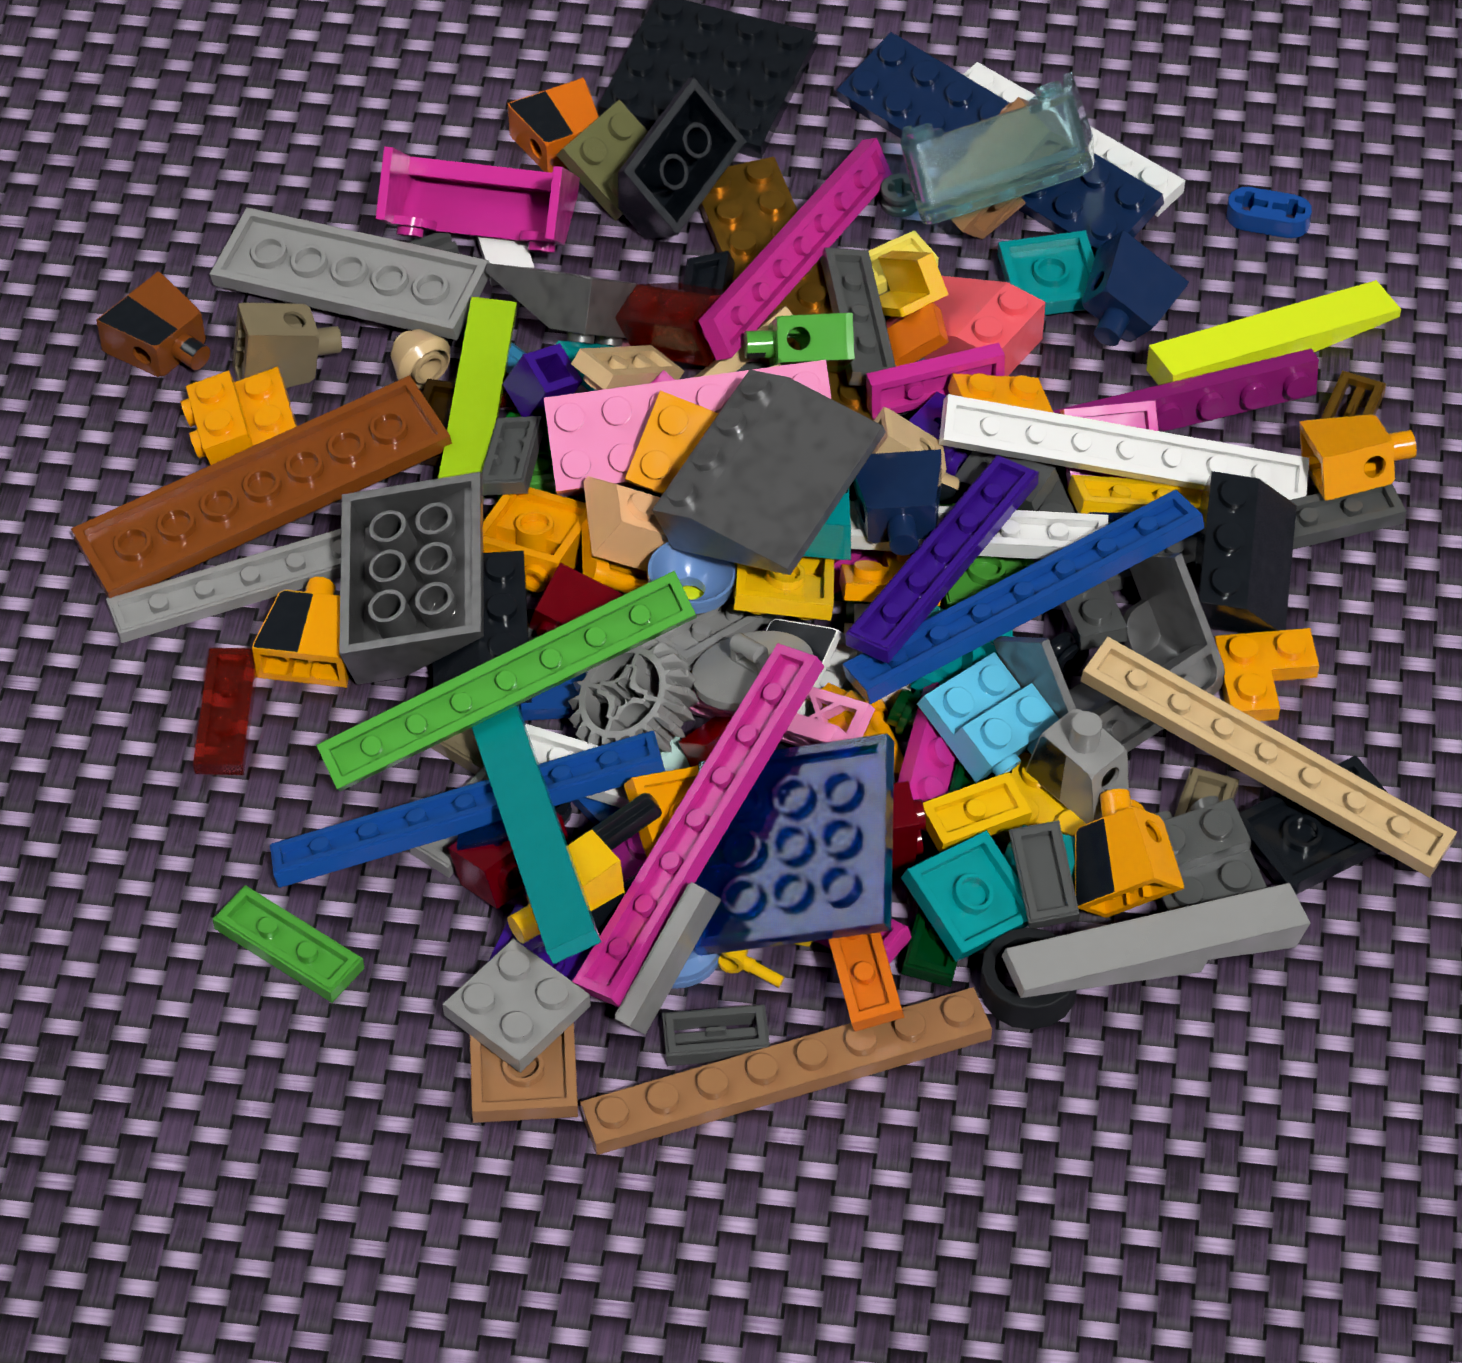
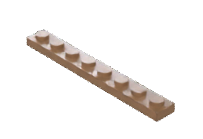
[580,987,992,1155]

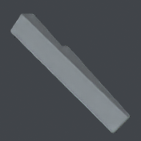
[1002,883,1310,998]

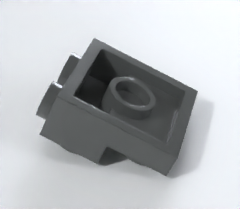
[1155,796,1267,912]

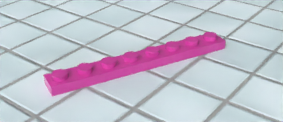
[698,138,892,360]
[572,643,825,1007]

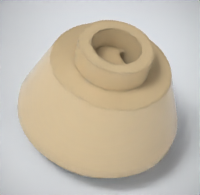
[391,329,450,389]

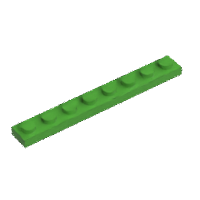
[316,570,697,792]

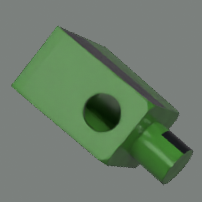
[744,313,855,372]

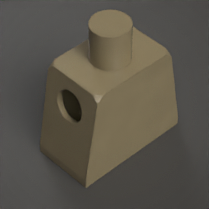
[232,303,342,388]

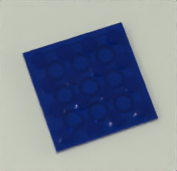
[693,733,894,956]

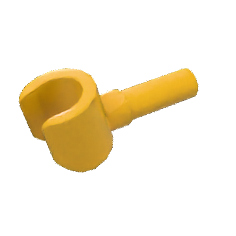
[718,933,785,988]

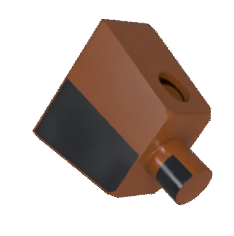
[96,271,211,377]

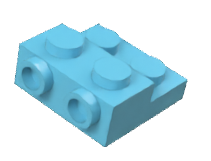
[917,652,1059,783]

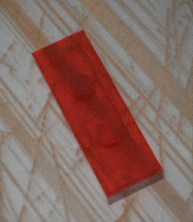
[193,648,257,775]

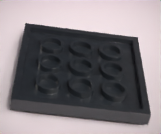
[598,0,818,159]

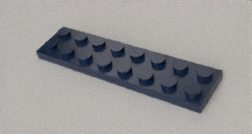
[836,32,1164,256]

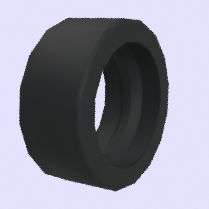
[980,927,1077,1030]

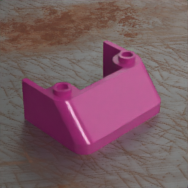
[376,146,580,253]

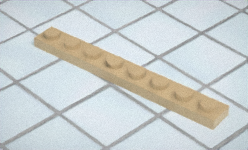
[1081,637,1457,878]

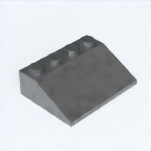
[652,369,886,575]
[339,472,484,685]

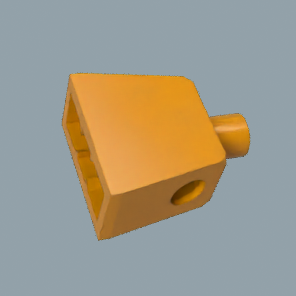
[1299,414,1417,501]

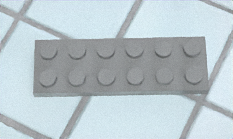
[210,207,490,340]

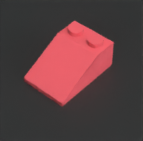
[885,276,1046,376]

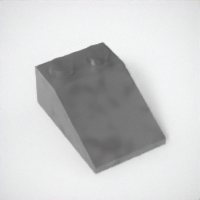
[486,263,649,346]

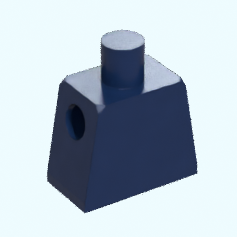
[1082,230,1189,346]
[850,449,942,555]

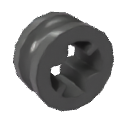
[881,173,920,217]

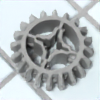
[568,638,700,753]

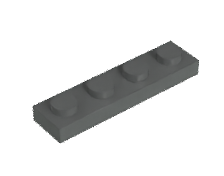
[821,248,896,386]

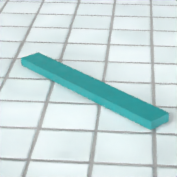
[472,705,601,964]

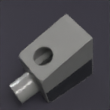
[1026,709,1129,824]

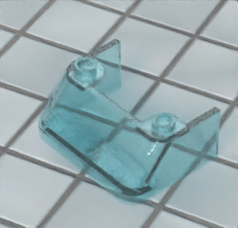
[901,72,1094,225]

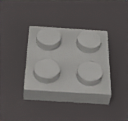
[443,939,591,1073]

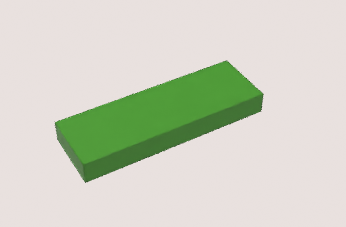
[213,885,364,1003]

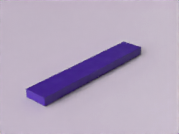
[846,455,1039,664]

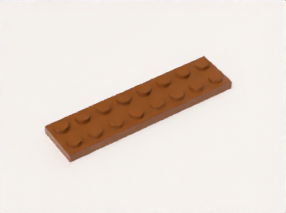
[71,375,452,599]

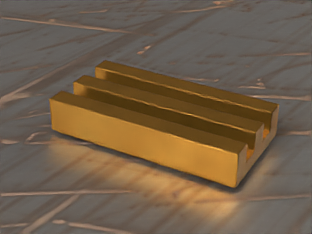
[1321,370,1386,419]

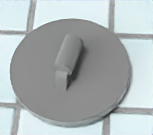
[692,631,813,711]

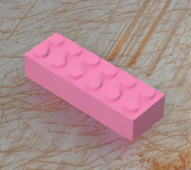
[544,360,831,497]

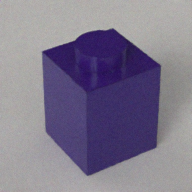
[503,343,583,417]

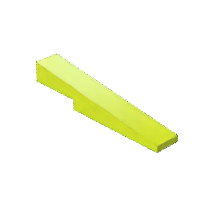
[1146,280,1401,385]

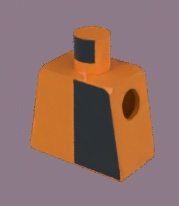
[507,78,599,173]

